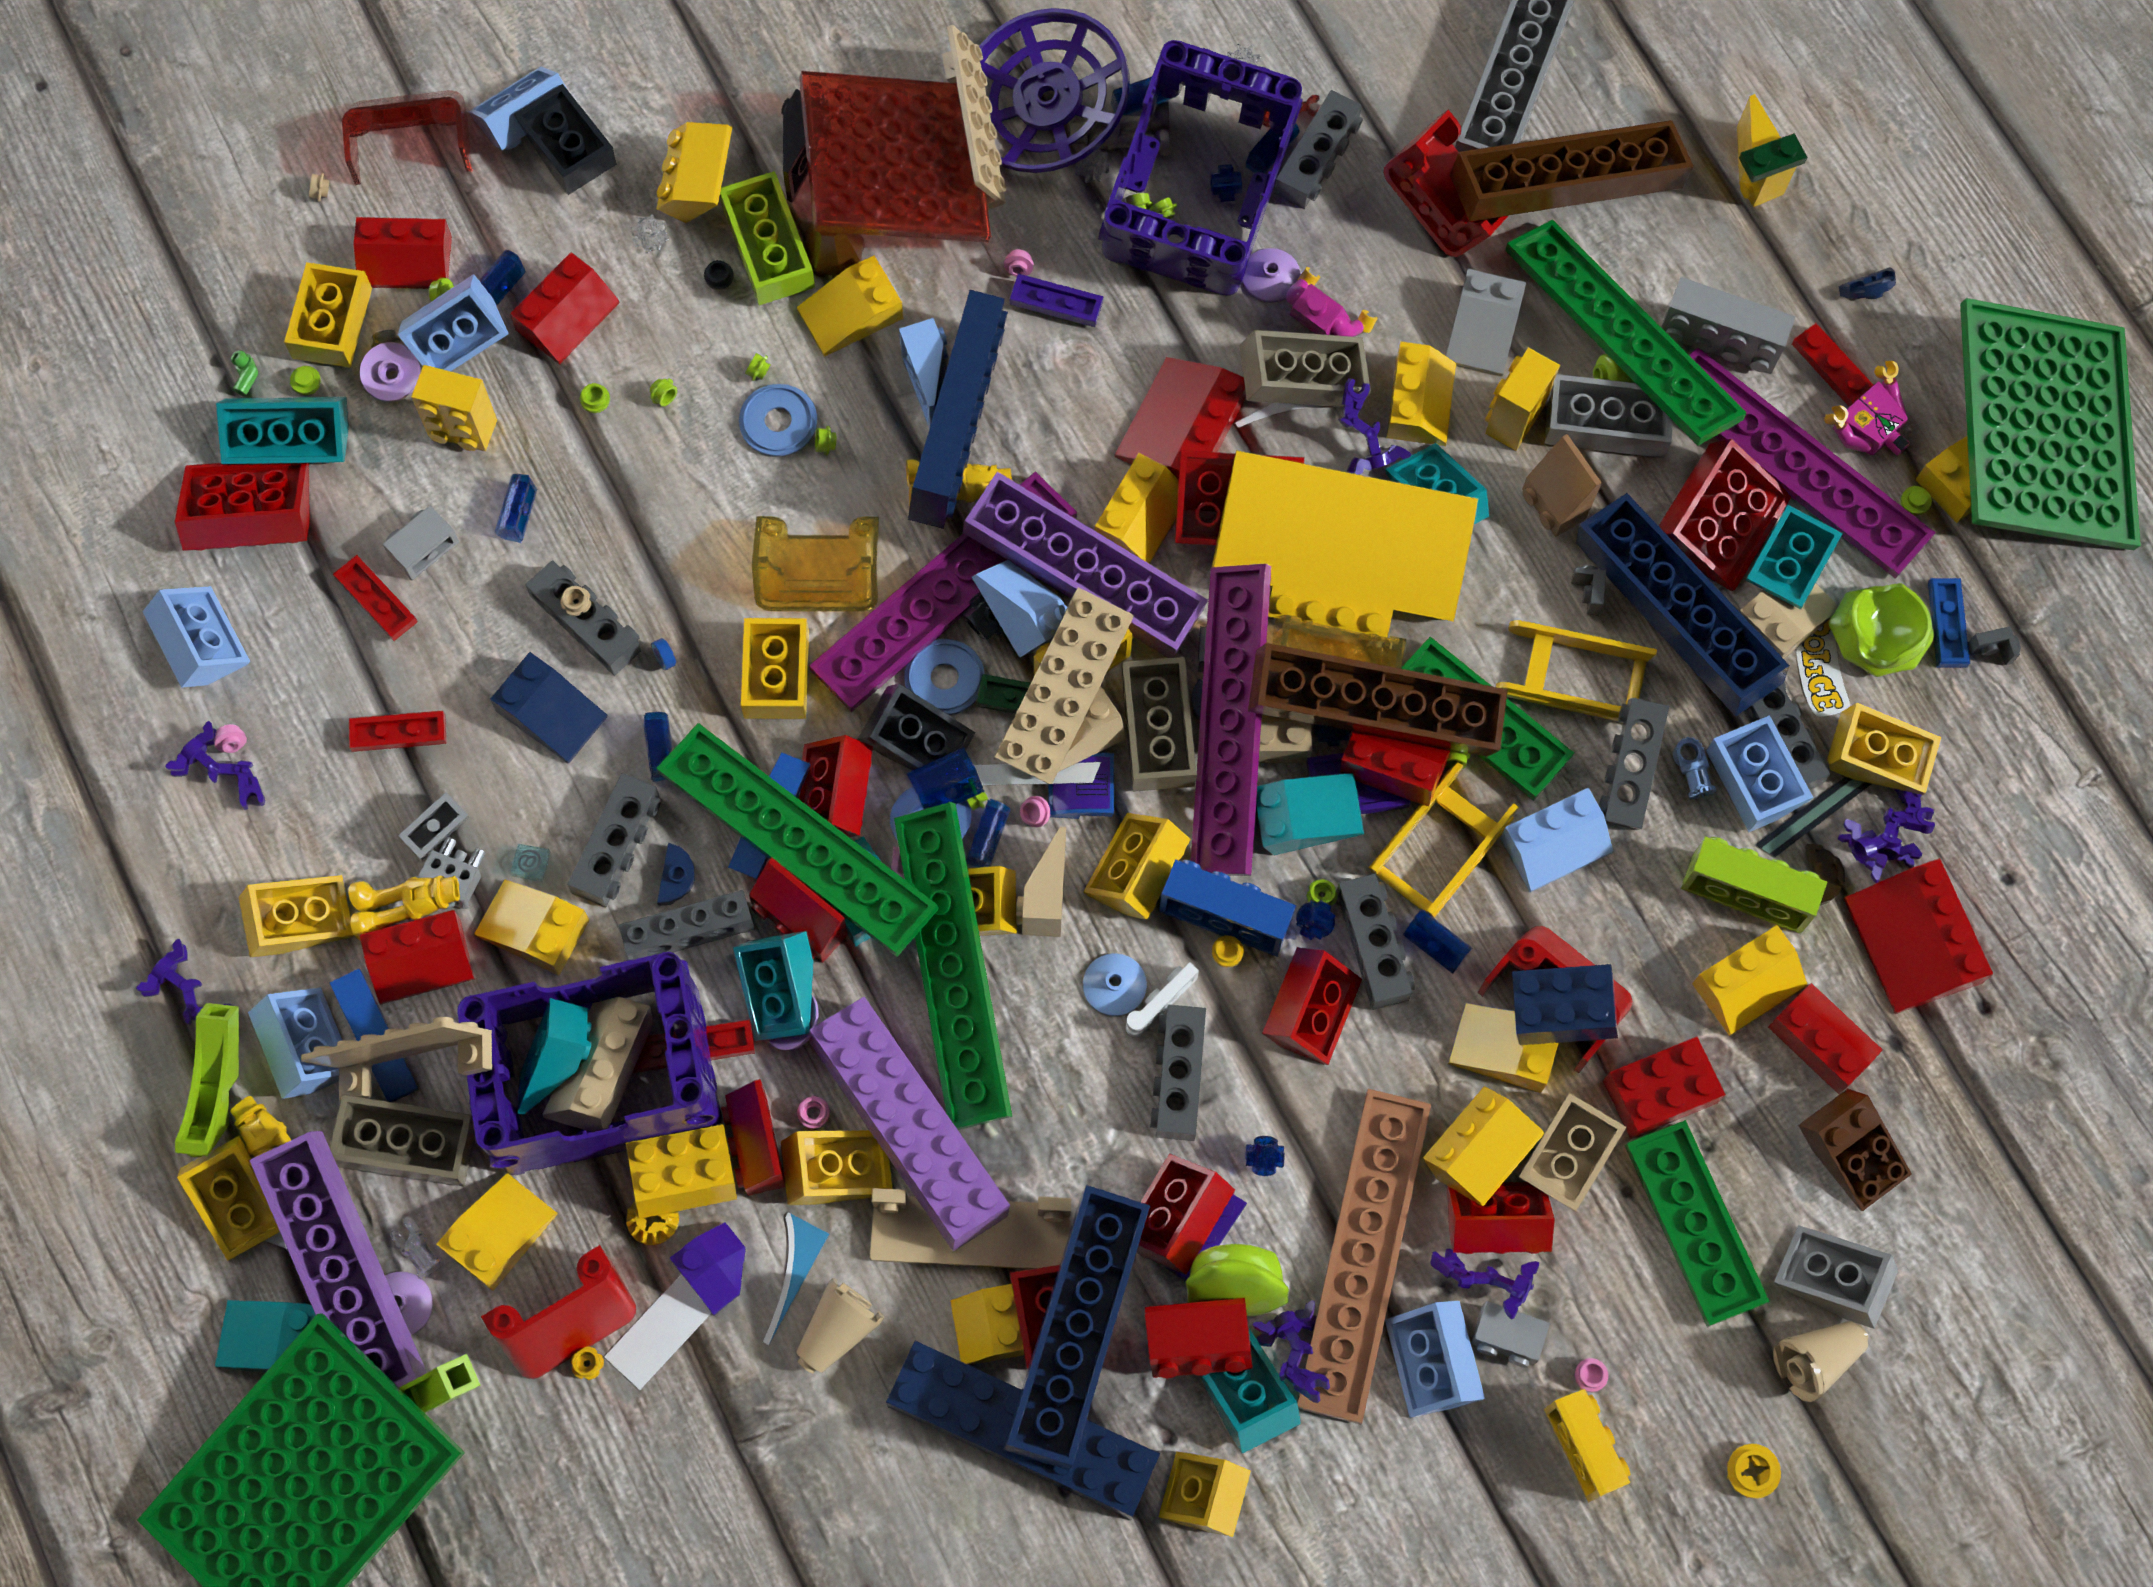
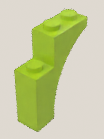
[175,1003,239,1157]
[399,1354,481,1413]

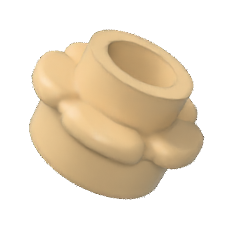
[309,173,330,202]
[560,586,591,616]

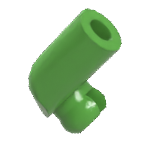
[231,350,258,396]

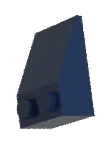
[490,652,608,764]

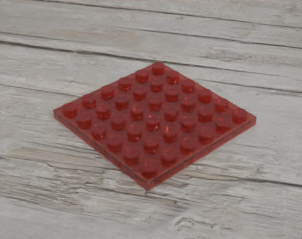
[799,71,991,243]

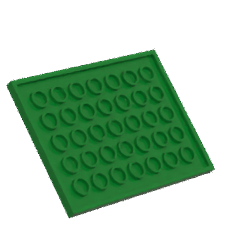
[1960,298,2141,551]
[137,1313,465,1587]

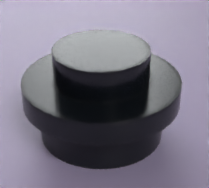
[704,260,734,290]

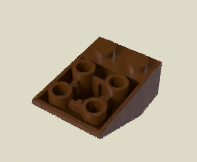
[1798,1088,1912,1211]

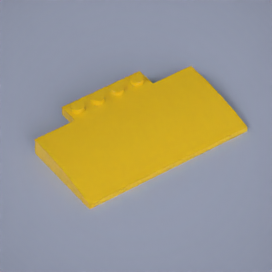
[1212,450,1478,640]

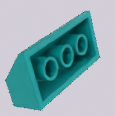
[216,397,349,464]

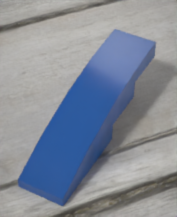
[728,753,811,879]
[330,969,419,1102]

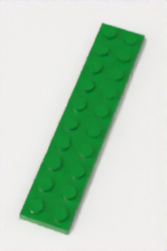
[1505,219,1746,446]
[656,723,939,957]
[894,802,1013,1130]

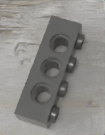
[1274,90,1363,209]
[525,560,641,676]
[1743,682,1830,790]
[1599,698,1669,830]
[567,773,661,907]
[1336,873,1415,1010]
[619,890,755,960]
[1150,1004,1206,1141]

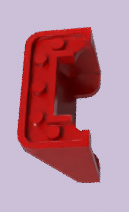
[1383,109,1508,257]
[481,1245,636,1379]

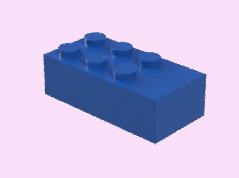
[1159,859,1296,957]

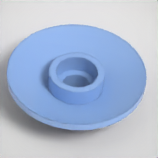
[1083,953,1147,1016]

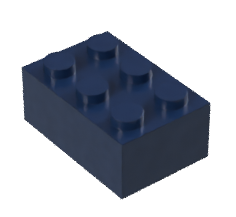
[1512,964,1618,1045]

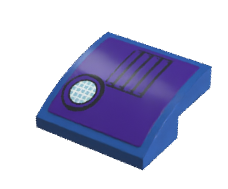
[1048,753,1114,819]

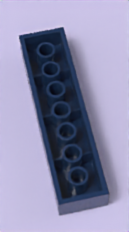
[908,290,1008,529]
[1576,493,1790,716]
[1003,1185,1150,1470]
[886,1340,1160,1520]

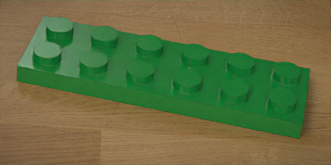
[1401,636,1574,801]
[1625,1120,1770,1328]

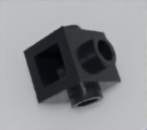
[960,592,1004,640]

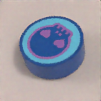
[651,638,676,671]

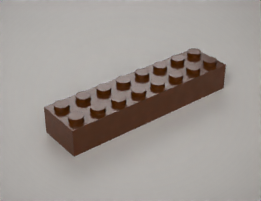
[1449,120,1694,222]
[1248,643,1508,757]

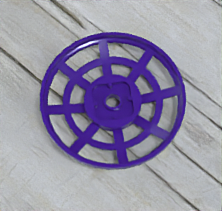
[959,8,1130,173]

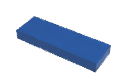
[1928,578,1970,668]

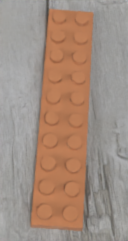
[1297,1089,1431,1425]

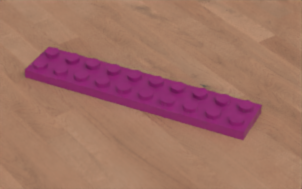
[1690,347,1935,579]
[809,471,1077,713]
[1191,563,1271,876]

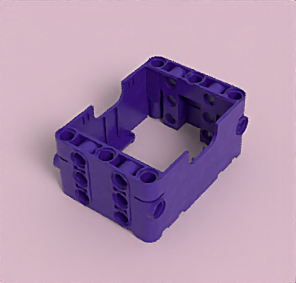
[1098,40,1303,296]
[457,952,722,1175]

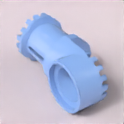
[1673,737,1716,799]

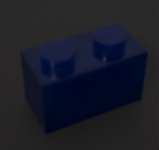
[907,748,985,810]

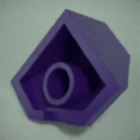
[670,1222,746,1315]

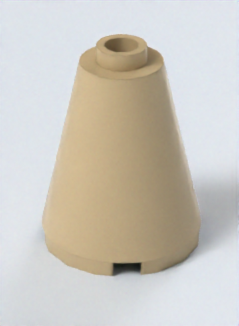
[796,1278,885,1374]
[1773,1321,1868,1402]

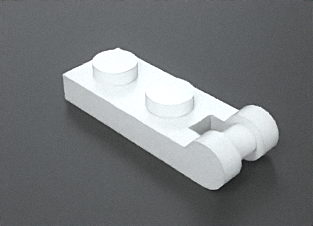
[1126,962,1199,1037]

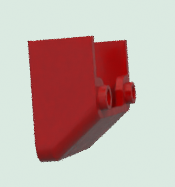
[1478,926,1633,1074]

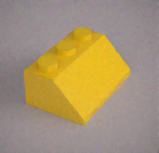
[656,122,732,223]
[1386,341,1456,446]
[1094,453,1178,564]
[1083,813,1191,920]
[1692,925,1808,1036]
[1423,1086,1544,1206]
[1544,1389,1631,1503]

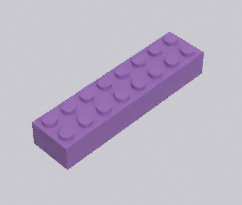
[962,472,1208,658]
[810,997,1010,1252]
[249,1131,427,1387]

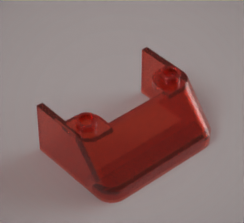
[342,90,472,185]

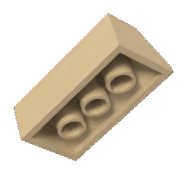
[543,997,654,1132]

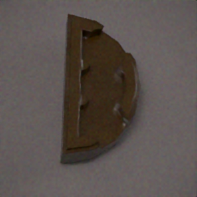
[1805,844,1845,906]

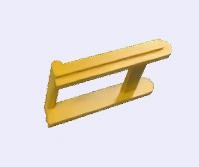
[1496,620,1657,725]
[1368,762,1519,918]

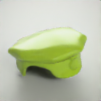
[1828,583,1934,677]
[1186,1244,1289,1316]

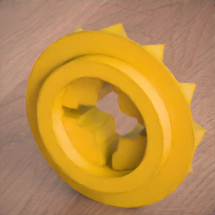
[626,1201,679,1245]
[1726,1444,1781,1498]

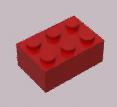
[1603,1036,1726,1139]
[1137,1153,1235,1275]

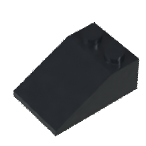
[514,84,617,195]
[781,89,831,203]
[857,684,976,784]

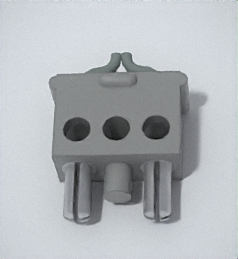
[415,837,485,912]

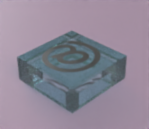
[511,844,551,882]

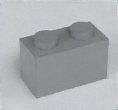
[383,505,459,580]
[398,792,469,860]
[1470,1301,1550,1368]

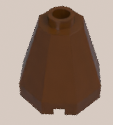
[803,209,865,278]

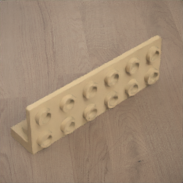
[942,25,1007,215]
[993,587,1134,784]
[301,1017,492,1101]
[870,1188,1071,1269]

